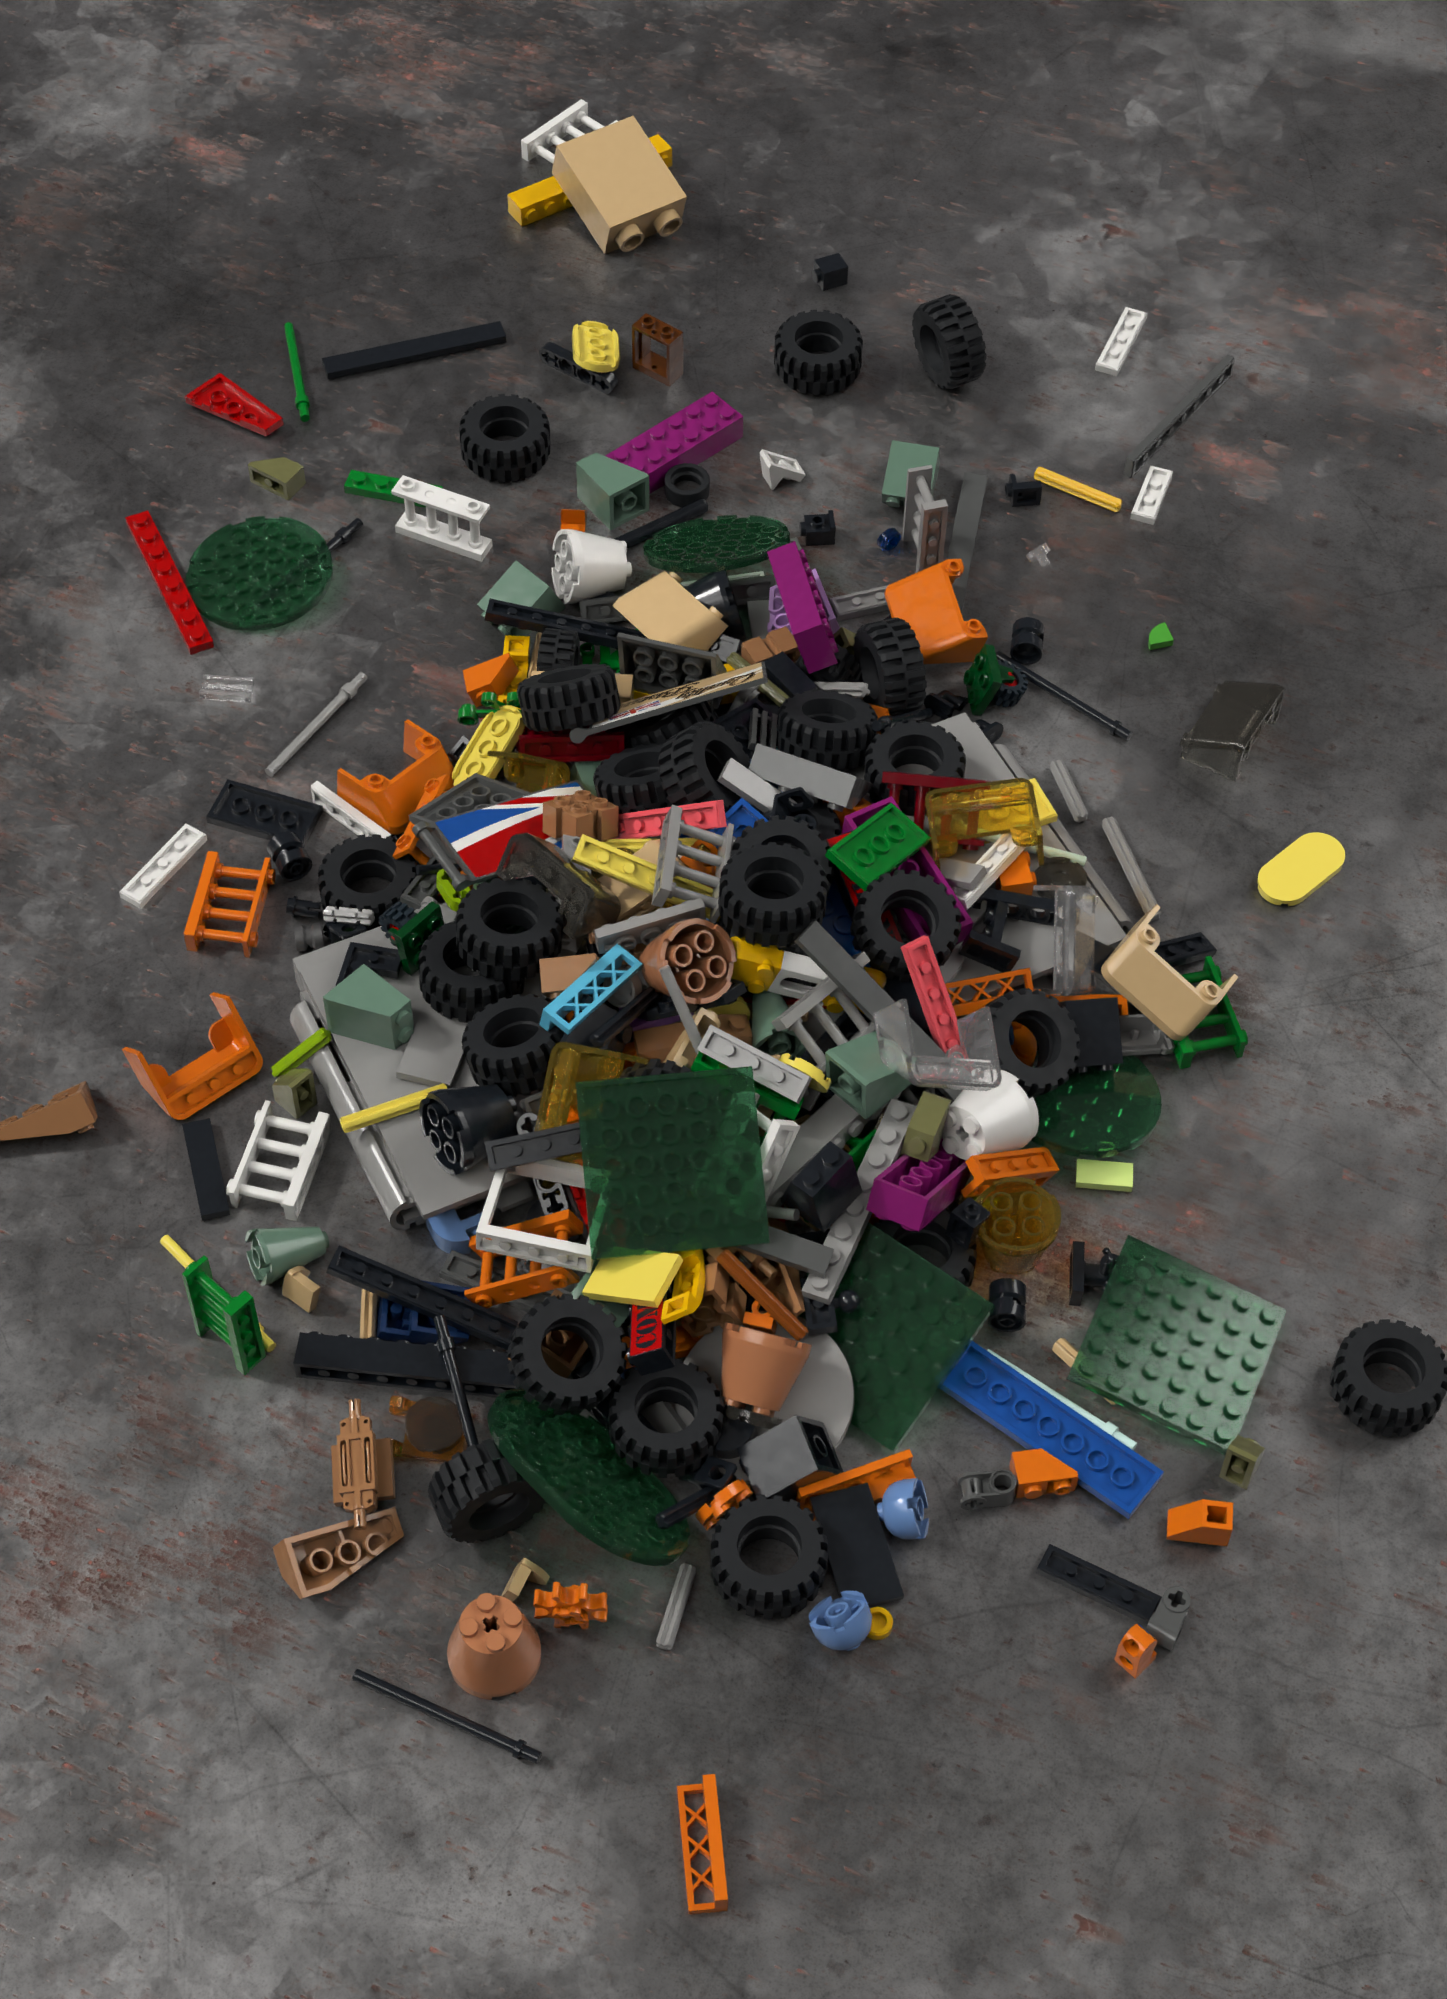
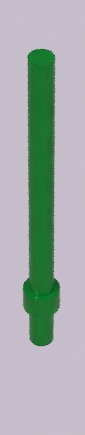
[284,322,310,422]

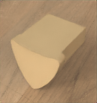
[282,1266,321,1313]
[501,1558,550,1602]

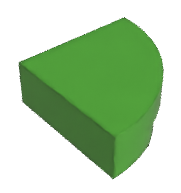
[1148,622,1174,650]

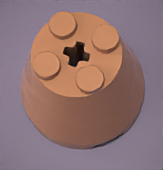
[639,918,737,1005]
[721,1322,812,1416]
[447,1593,541,1700]

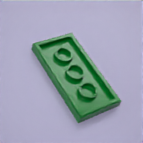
[825,803,931,891]

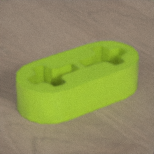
[436,869,471,912]

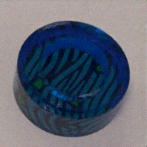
[877,528,901,551]

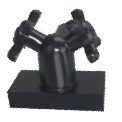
[1069,1241,1127,1306]

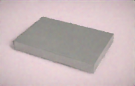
[396,1008,472,1088]

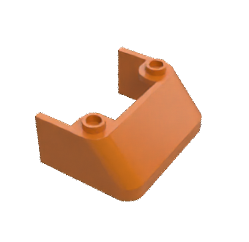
[337,719,454,835]
[122,992,263,1120]

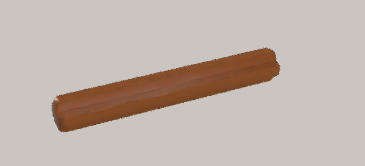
[716,1249,808,1341]

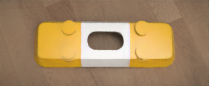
[730,936,886,1014]

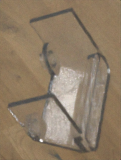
[1033,885,1098,996]
[873,999,1002,1091]

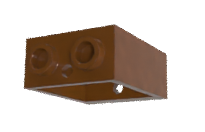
[632,313,683,387]

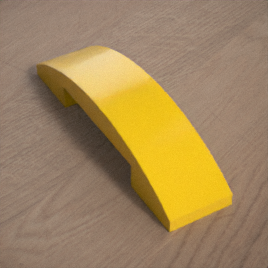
[498,635,530,710]
[661,1236,705,1324]

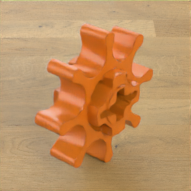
[533,1582,608,1630]

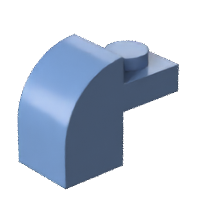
[426,1208,492,1255]

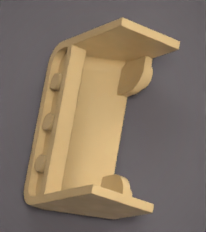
[1101,904,1238,1041]

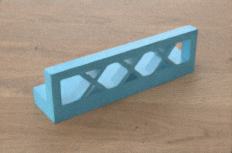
[539,944,643,1035]

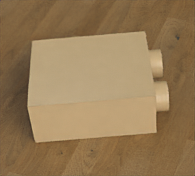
[552,116,687,254]

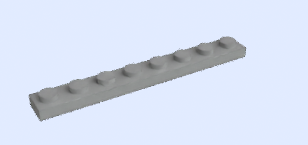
[801,1099,917,1305]

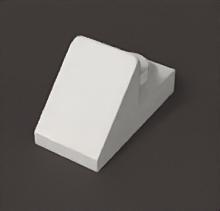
[759,449,806,490]

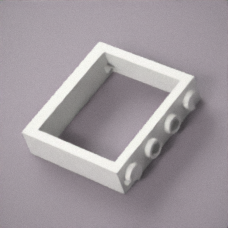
[476,1159,611,1273]

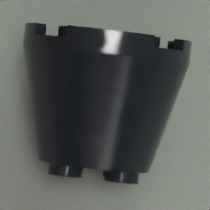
[685,567,746,640]
[419,1084,518,1175]

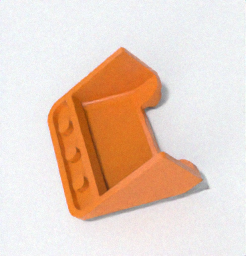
[884,559,988,664]

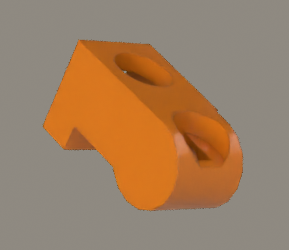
[1114,1623,1158,1679]

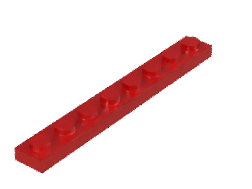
[125,510,214,655]

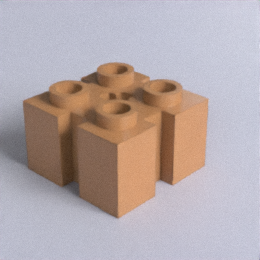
[741,626,800,696]
[543,790,619,841]
[681,1262,747,1338]

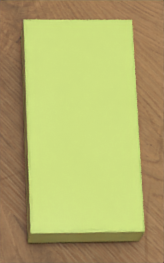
[1075,1159,1133,1192]

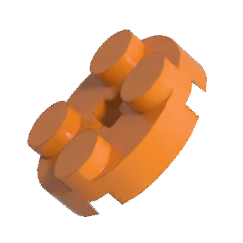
[695,1479,753,1531]

